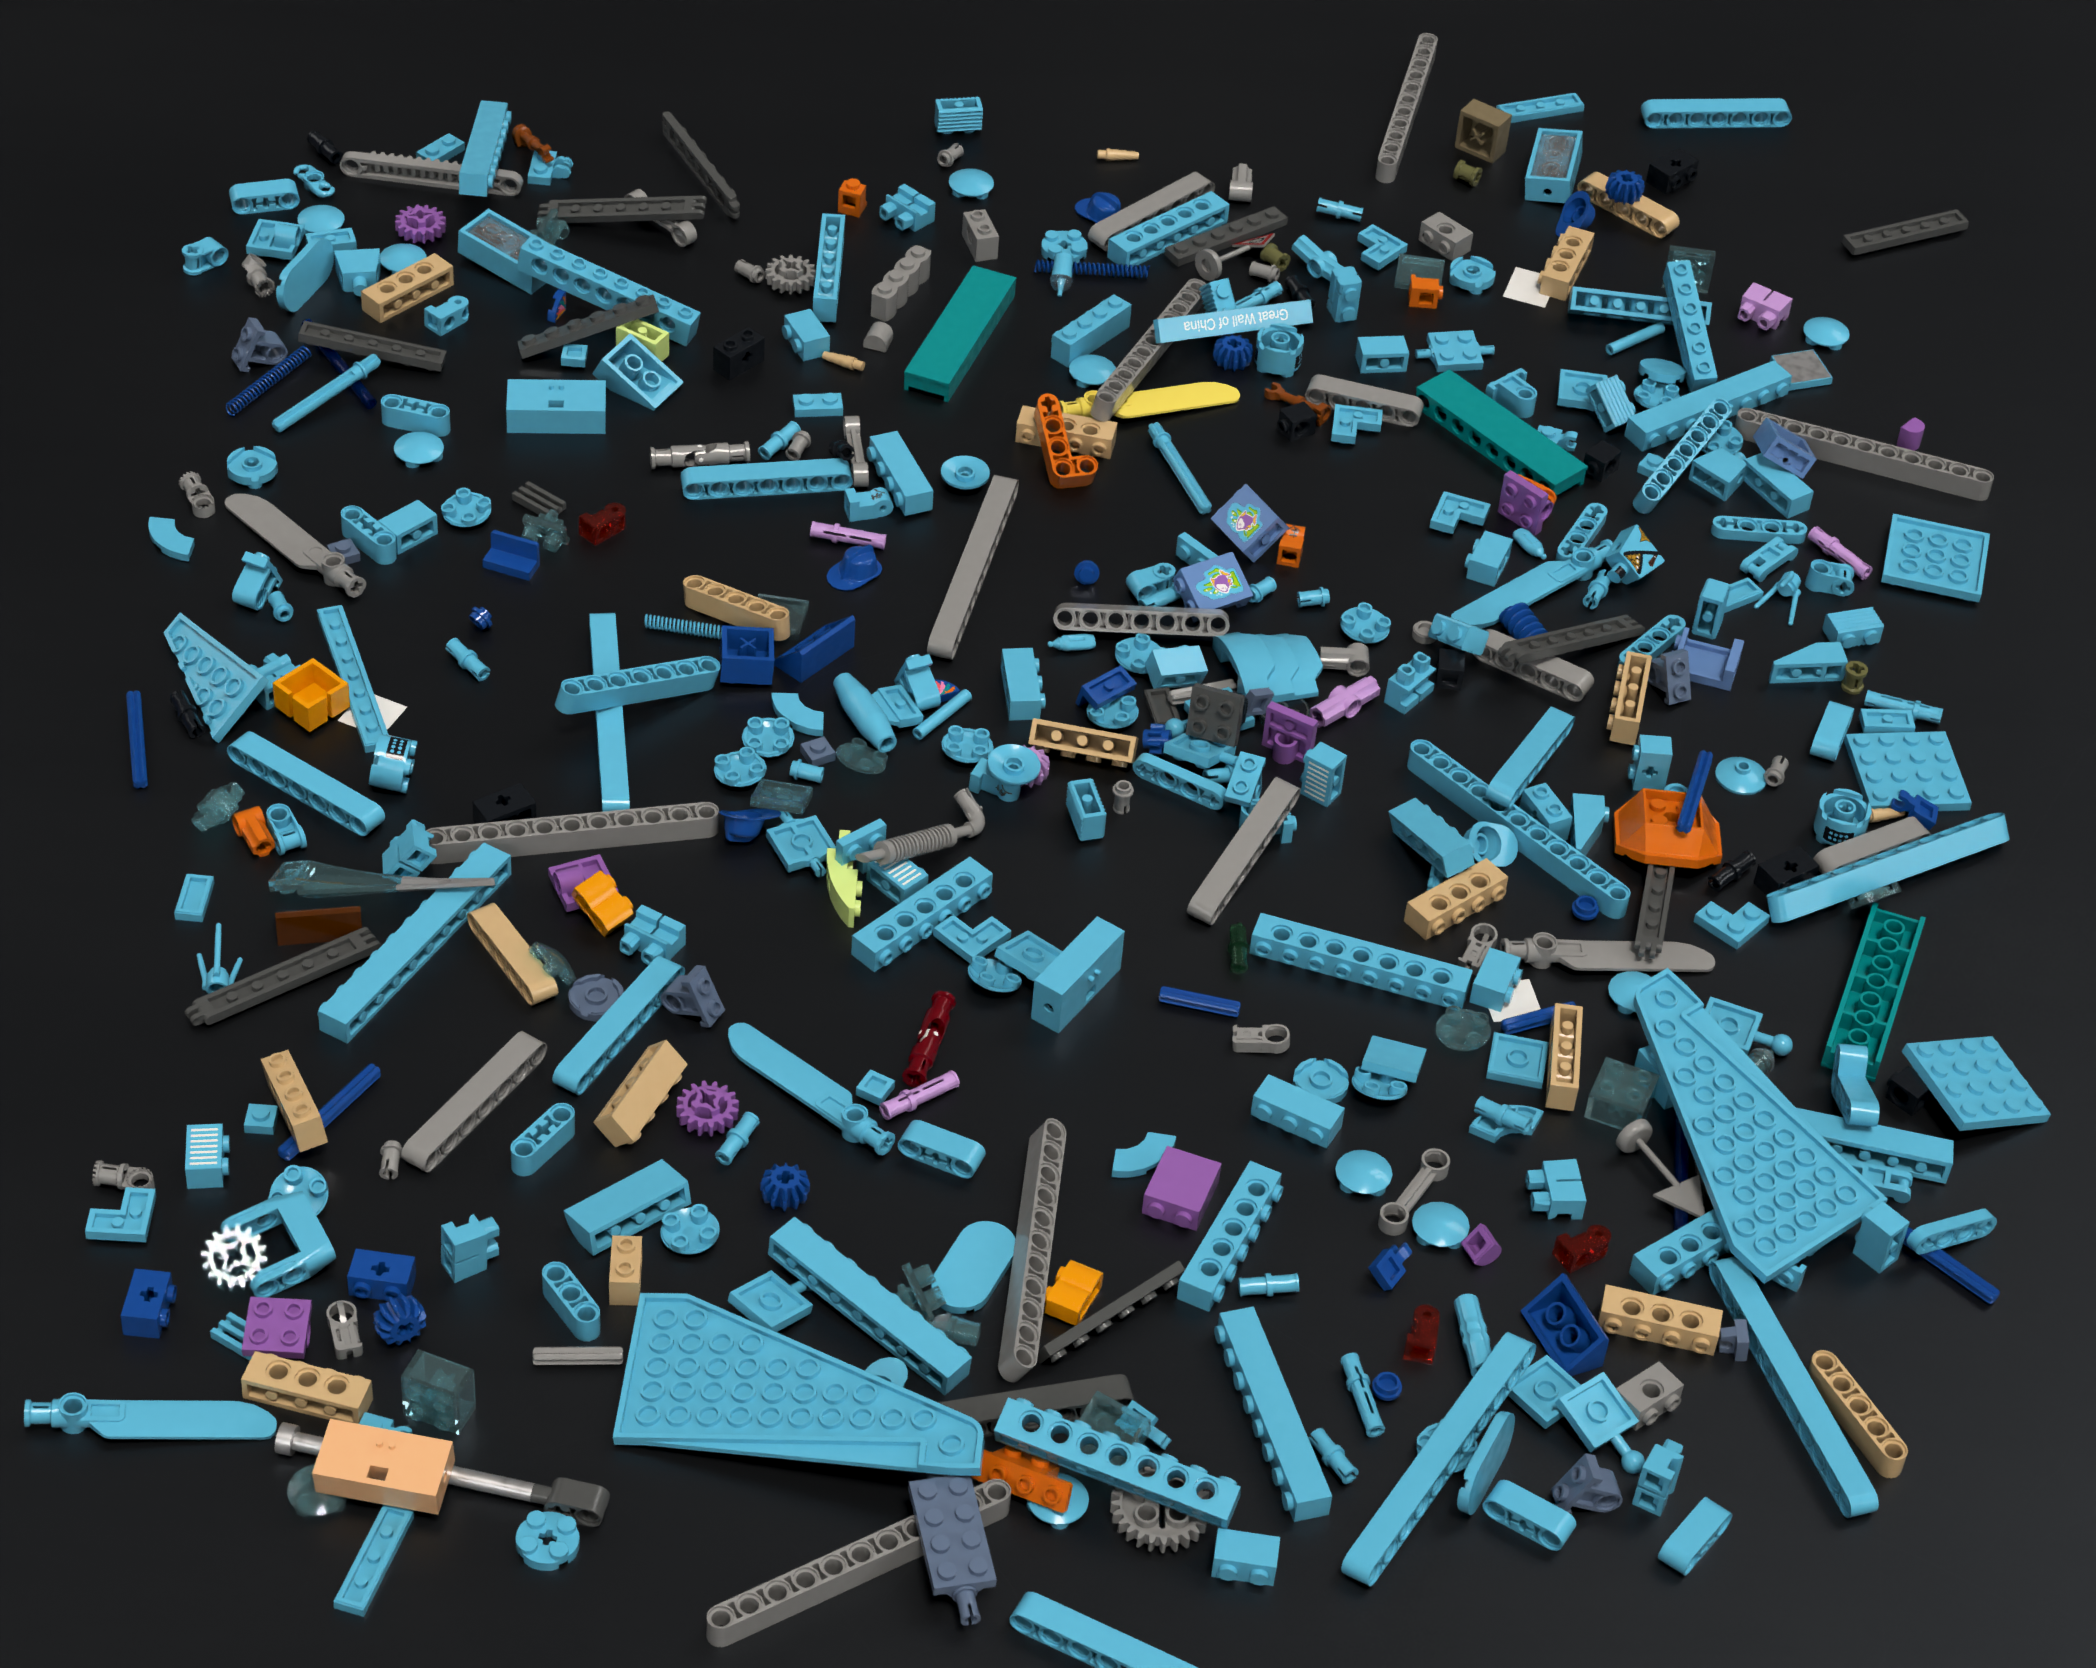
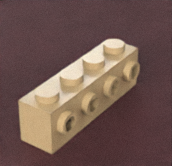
[1606,651,1652,745]
[1028,718,1139,768]
[593,1040,688,1147]

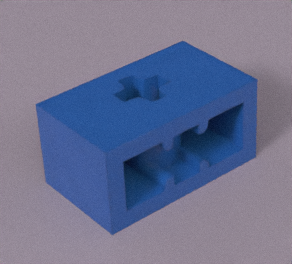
[347,1249,416,1301]
[120,1268,177,1339]

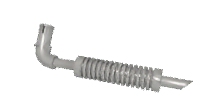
[855,788,985,865]

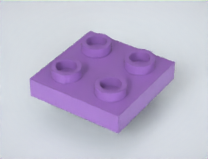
[1498,470,1553,536]
[1262,701,1318,764]
[548,854,619,912]
[242,1297,312,1359]

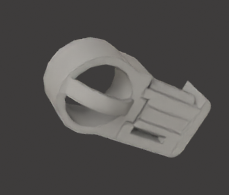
[1457,923,1498,975]
[1232,1024,1290,1054]
[326,1300,363,1360]

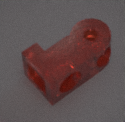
[579,503,626,546]
[1552,1225,1611,1274]
[1403,1304,1440,1365]

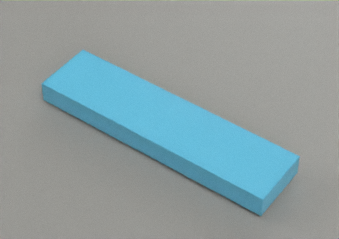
[1496,93,1585,123]
[333,1505,414,1617]

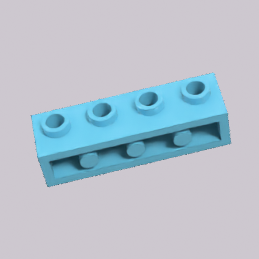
[1051,294,1132,368]
[866,431,934,516]
[1388,798,1475,878]

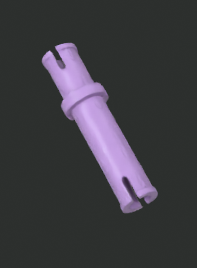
[810,521,887,550]
[1807,526,1873,580]
[879,1070,960,1120]

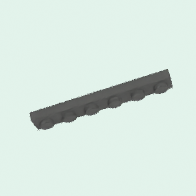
[1164,206,1288,267]
[1842,209,1969,256]
[517,294,659,359]
[298,321,447,372]
[1037,1260,1185,1364]

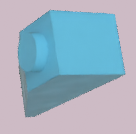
[1769,642,1848,683]
[1569,793,1609,856]

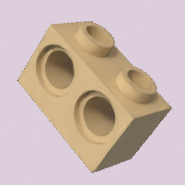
[609,1235,642,1306]

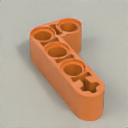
[1034,393,1098,489]

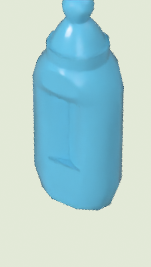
[1512,528,1547,560]
[1047,633,1096,651]

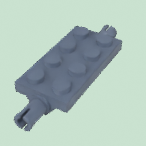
[908,1473,997,1626]

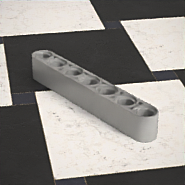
[1088,172,1215,252]
[1053,603,1230,637]
[1187,777,1301,925]
[401,1031,548,1173]

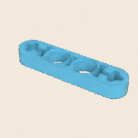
[1555,503,1608,561]
[1711,516,1807,544]
[1617,615,1686,667]
[1132,753,1227,810]
[1907,1208,1997,1255]

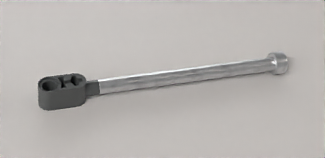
[275,1422,610,1527]

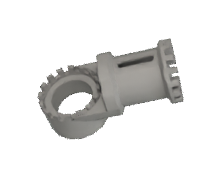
[241,253,275,298]
[179,471,216,518]
[92,1160,155,1190]

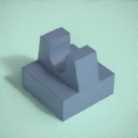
[1718,1319,1750,1361]

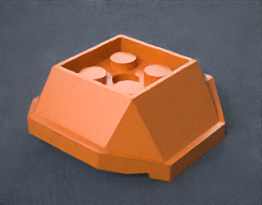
[1613,788,1722,869]

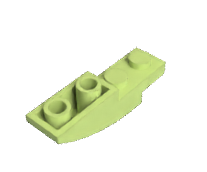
[826,830,863,928]

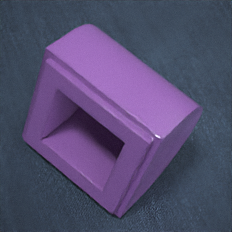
[1897,417,1925,451]
[1461,1223,1502,1266]

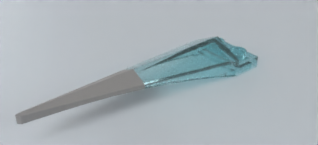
[268,860,495,898]

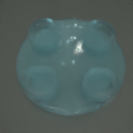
[836,738,888,774]
[528,941,576,986]
[1436,1005,1491,1051]
[287,1464,348,1517]

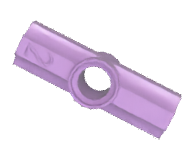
[1309,676,1380,728]

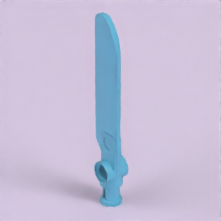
[1451,539,1613,629]
[728,1023,895,1156]
[24,1392,277,1440]

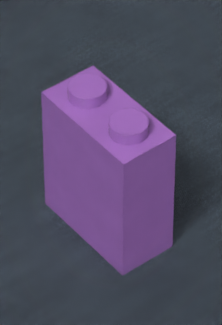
[1142,1146,1222,1231]

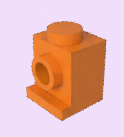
[838,178,867,218]
[1408,274,1443,309]

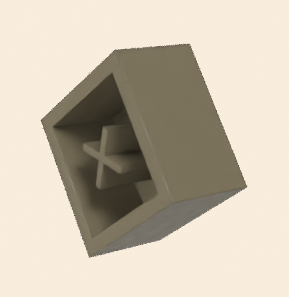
[1455,99,1512,164]

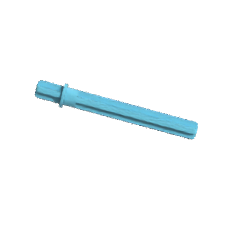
[272,354,381,432]
[1148,422,1212,515]

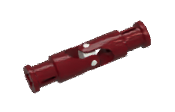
[902,991,956,1087]

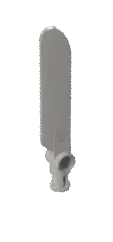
[224,494,366,598]
[1500,932,1715,972]

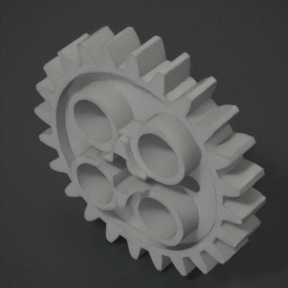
[1110,1467,1209,1553]

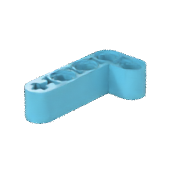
[1831,1044,1880,1127]

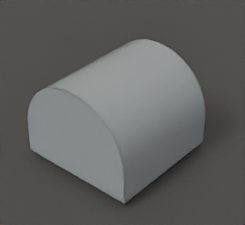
[863,322,893,352]

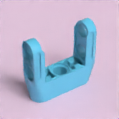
[220,1191,337,1297]

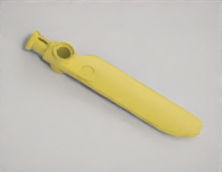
[1059,382,1240,418]

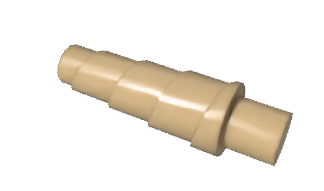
[1097,148,1139,161]
[822,351,865,371]
[1869,808,1906,823]

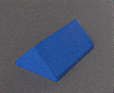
[774,615,855,683]
[1520,1273,1609,1376]

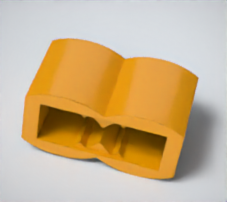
[571,870,634,937]
[1045,1260,1104,1326]

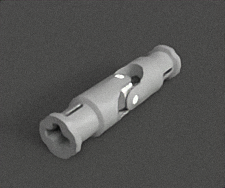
[650,441,750,469]

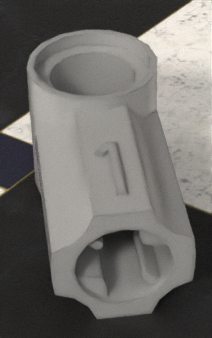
[1228,163,1253,202]
[1319,643,1370,677]

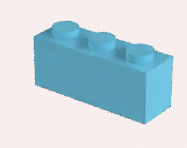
[1743,453,1814,519]
[1000,648,1046,721]
[1250,1074,1345,1149]

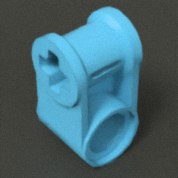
[182,237,229,275]
[1805,559,1854,596]
[1126,563,1176,601]
[266,803,307,856]

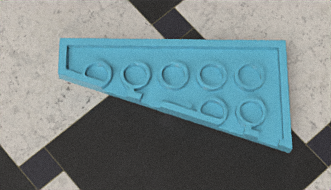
[163,613,269,743]

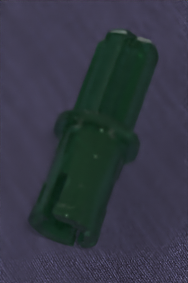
[1228,922,1250,974]

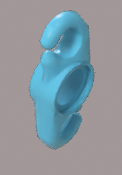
[293,164,335,198]

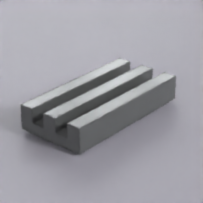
[512,481,566,521]

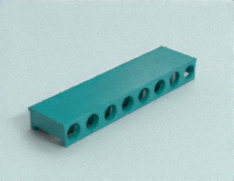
[904,265,1017,402]
[1416,369,1588,496]
[1821,902,1926,1082]

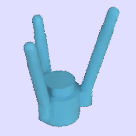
[1754,571,1801,626]
[197,923,243,994]

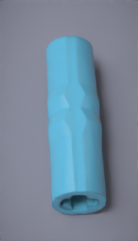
[1454,1294,1492,1377]

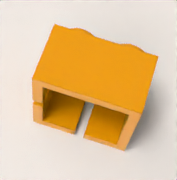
[272,658,350,732]

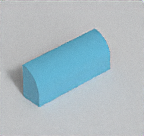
[564,1159,691,1256]

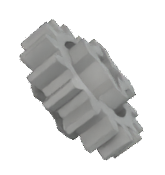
[765,255,816,294]

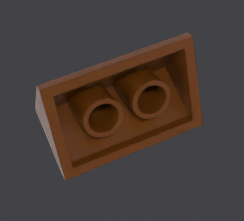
[275,906,362,946]

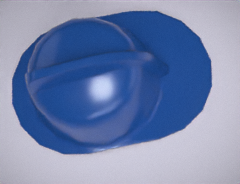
[1555,191,1595,237]
[1075,192,1121,223]
[827,544,882,591]
[718,809,781,842]

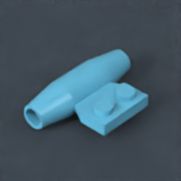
[833,673,923,753]

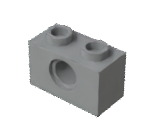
[962,209,999,262]
[1419,211,1473,262]
[1616,1362,1684,1431]

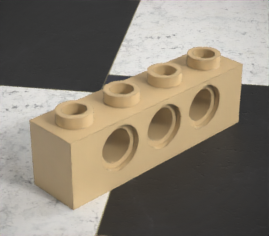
[1538,226,1595,301]
[361,253,454,323]
[1015,406,1118,459]
[1404,858,1508,940]
[1545,1003,1583,1111]
[261,1050,328,1152]
[1598,1284,1723,1356]
[241,1351,373,1424]

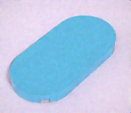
[276,238,334,312]
[931,1221,1015,1314]
[1457,1411,1515,1515]

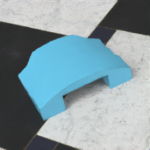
[1212,632,1323,703]

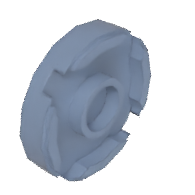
[568,974,624,1022]

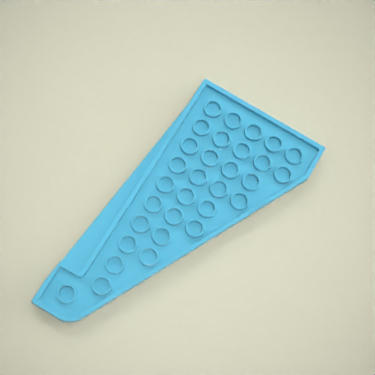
[1633,968,1888,1284]
[613,1293,985,1476]

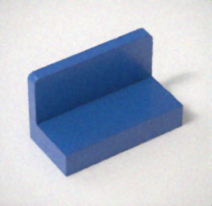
[482,530,540,581]
[1075,665,1137,710]

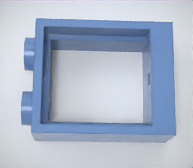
[1753,417,1817,479]

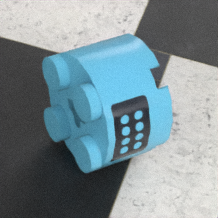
[1255,323,1304,378]
[369,734,418,794]
[1813,788,1872,846]

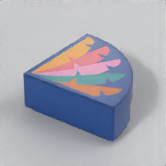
[547,289,566,323]
[935,680,960,702]

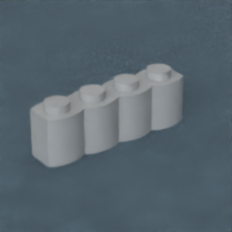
[871,245,931,322]

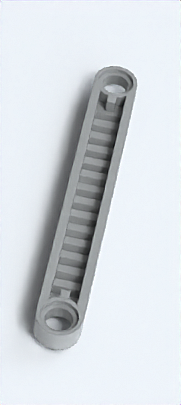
[340,151,523,196]

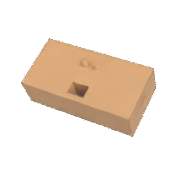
[312,1419,455,1515]

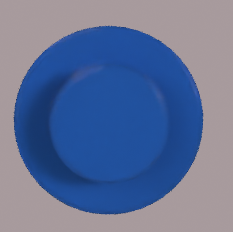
[1074,560,1100,585]
[469,607,493,630]
[1572,895,1599,920]
[1372,1372,1402,1401]

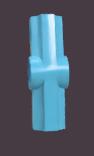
[1291,235,1343,281]

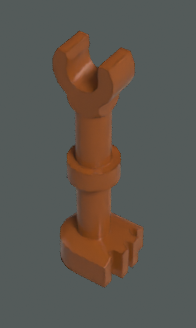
[512,124,554,163]
[1264,382,1331,427]

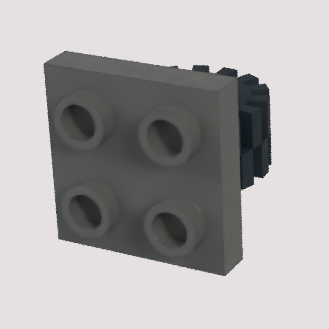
[1186,683,1248,747]

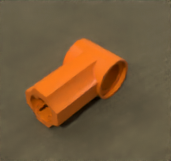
[231,806,275,857]

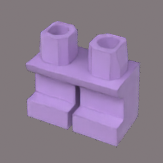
[1738,282,1793,330]

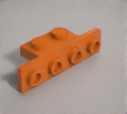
[971,1445,1073,1513]

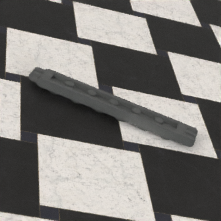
[663,111,740,218]
[537,196,707,224]
[1498,614,1645,663]
[1634,864,1675,959]
[184,927,382,1026]

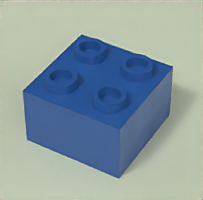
[720,625,774,685]

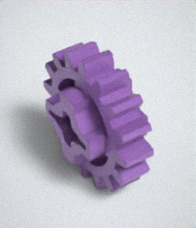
[395,204,446,244]
[676,1081,739,1137]

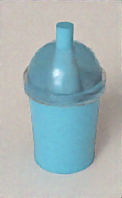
[1050,253,1073,297]

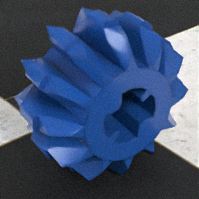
[1605,169,1645,205]
[1213,334,1253,372]
[760,1162,810,1212]
[373,1293,427,1346]

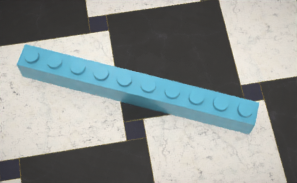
[317,843,512,1044]

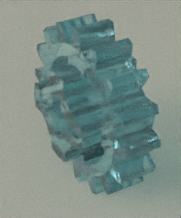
[191,782,245,832]
[201,1224,268,1291]

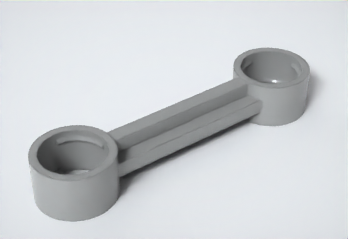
[624,189,697,247]
[843,415,869,488]
[1378,1148,1450,1236]

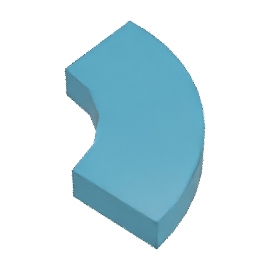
[148,517,195,562]
[771,693,824,737]
[1468,1105,1544,1143]
[1111,1132,1176,1178]

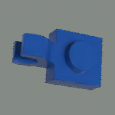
[1890,790,1939,830]
[1368,1242,1412,1291]

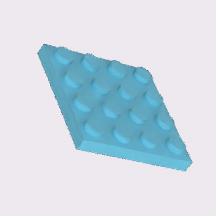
[1881,514,1990,602]
[1844,731,1972,812]
[1902,1036,2051,1131]

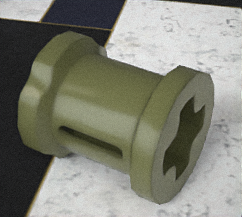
[1453,160,1482,186]
[1260,243,1291,272]
[1841,661,1868,695]

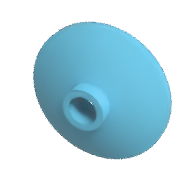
[941,455,990,489]
[987,744,1041,785]
[1715,757,1766,795]

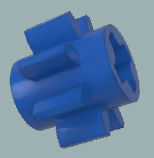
[1142,723,1172,755]

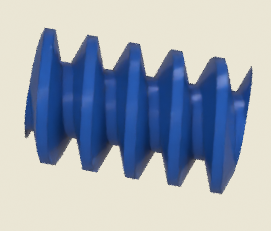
[1499,602,1548,639]

